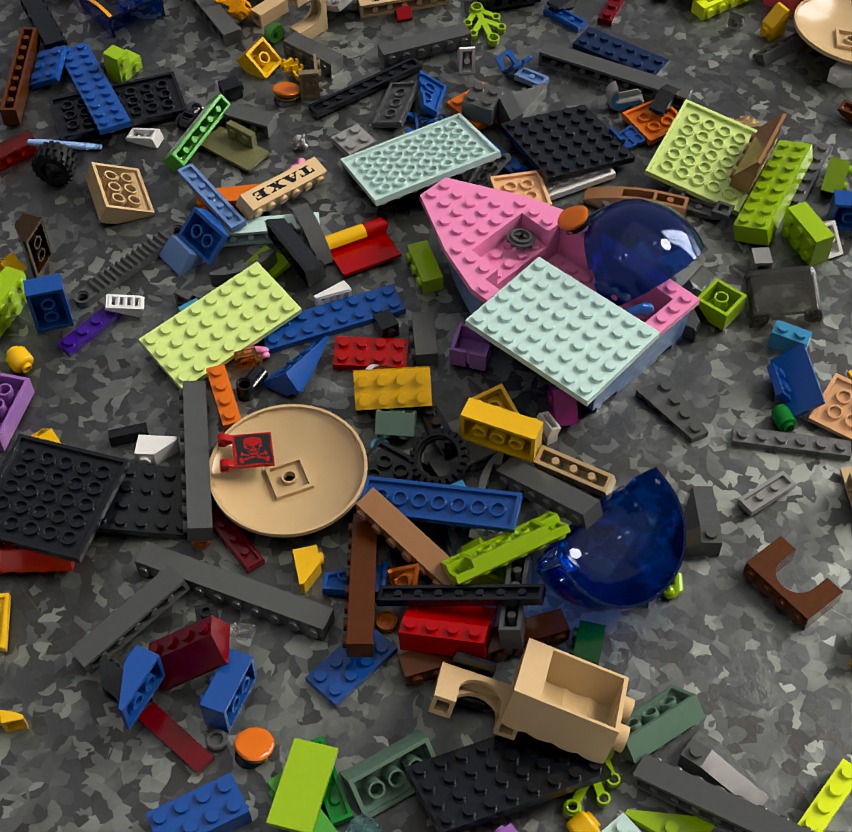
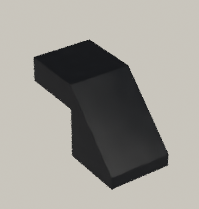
[649,84,681,116]

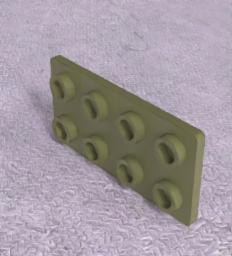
[200,120,269,172]

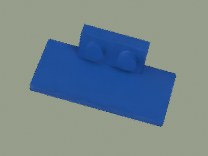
[766,343,825,419]

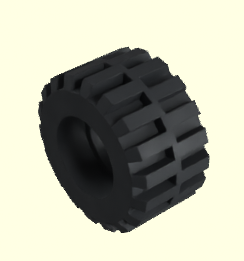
[31,141,79,186]

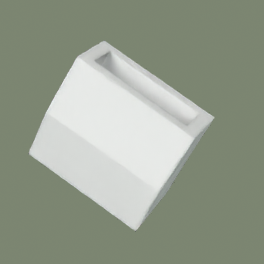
[536,411,561,445]

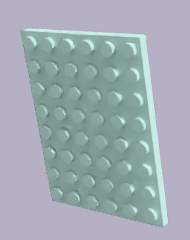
[341,113,501,206]
[465,257,660,406]

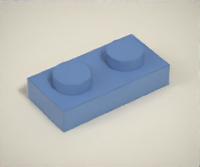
[514,66,549,86]

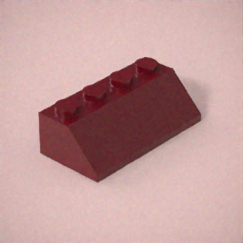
[148,615,230,691]

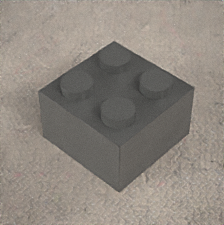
[462,82,505,125]

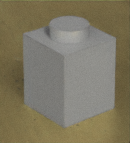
[748,247,773,276]

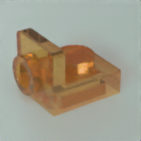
[233,347,263,369]

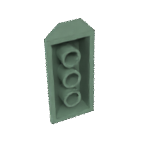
[620,685,706,763]
[340,730,436,821]

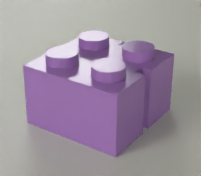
[449,322,494,371]

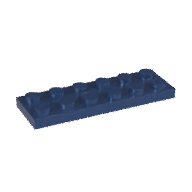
[573,27,669,76]

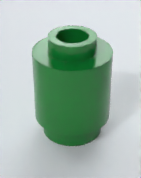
[771,404,797,433]

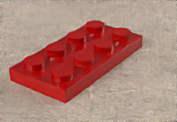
[333,336,409,370]

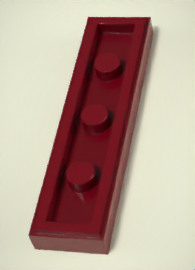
[212,507,265,574]
[138,702,215,775]

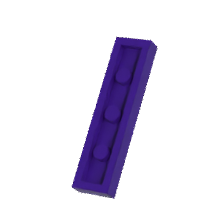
[57,302,124,357]

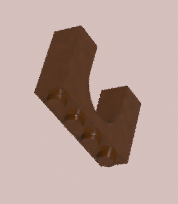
[743,536,843,630]

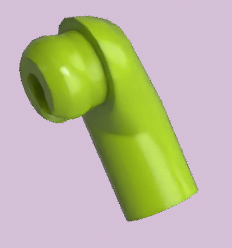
[662,572,683,599]

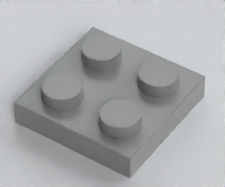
[331,124,377,156]

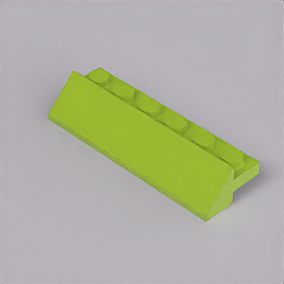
[440,511,571,585]

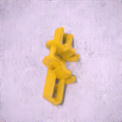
[280,57,304,81]

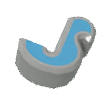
[605,81,644,111]

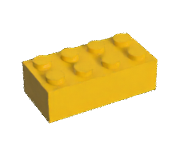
[353,366,432,411]
[460,397,544,463]

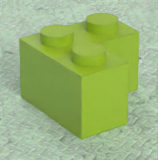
[102,45,143,83]
[821,156,852,194]

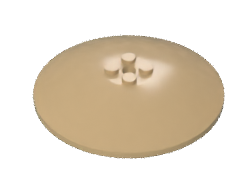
[793,0,852,65]
[209,404,368,538]

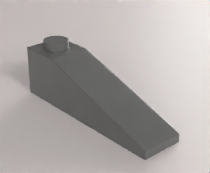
[497,83,547,125]
[676,486,722,556]
[677,730,769,806]

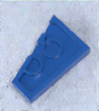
[417,70,447,117]
[322,561,389,596]

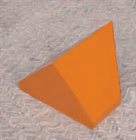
[387,563,420,608]

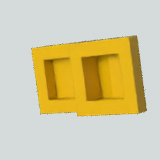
[0,710,28,733]

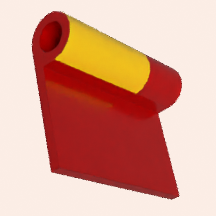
[325,217,402,277]

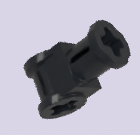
[175,102,204,129]

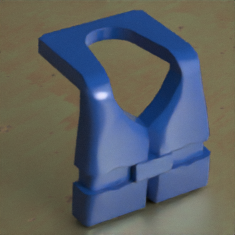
[495,49,532,73]
[609,124,646,150]

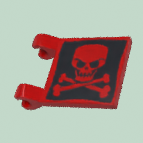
[217,432,275,473]

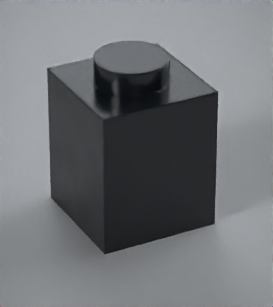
[218,76,244,102]
[373,309,399,338]

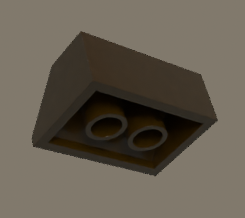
[14,213,53,278]

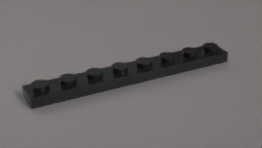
[308,57,422,119]
[375,584,546,606]

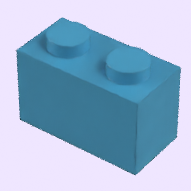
[767,320,813,353]

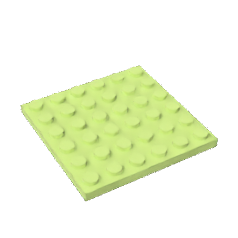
[644,99,777,216]

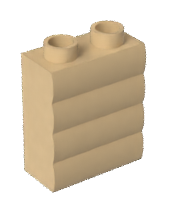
[500,638,635,764]

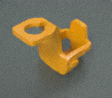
[214,0,252,22]

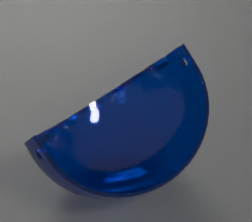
[584,198,705,306]
[535,467,687,612]

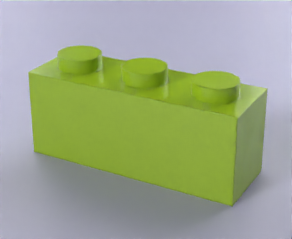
[405,240,443,294]

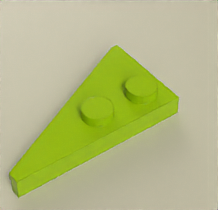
[625,809,715,832]

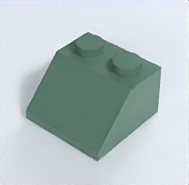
[375,408,418,440]

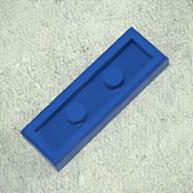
[543,6,588,33]

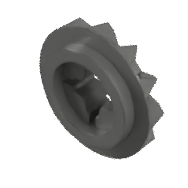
[506,228,536,250]

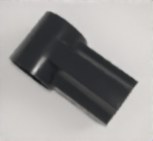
[236,365,268,402]

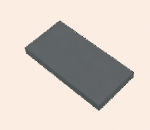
[371,82,419,128]

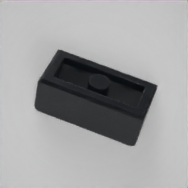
[108,422,149,447]

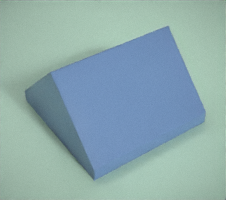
[159,235,205,276]

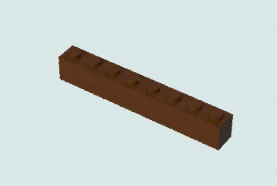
[0,27,40,125]
[342,514,378,657]
[398,608,570,687]

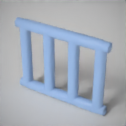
[27,139,102,150]

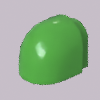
[265,22,285,43]

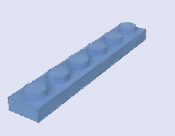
[177,163,247,233]

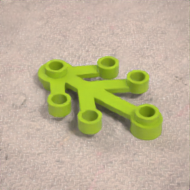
[463,2,506,47]
[563,749,621,820]

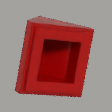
[394,6,413,22]

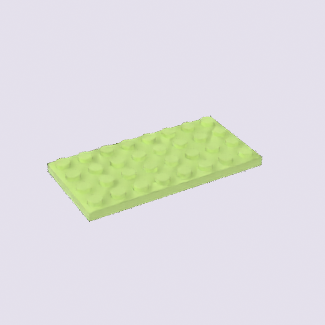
[139,262,302,389]

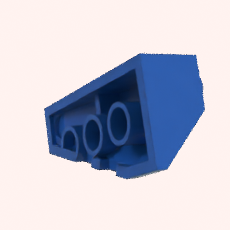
[263,336,329,396]

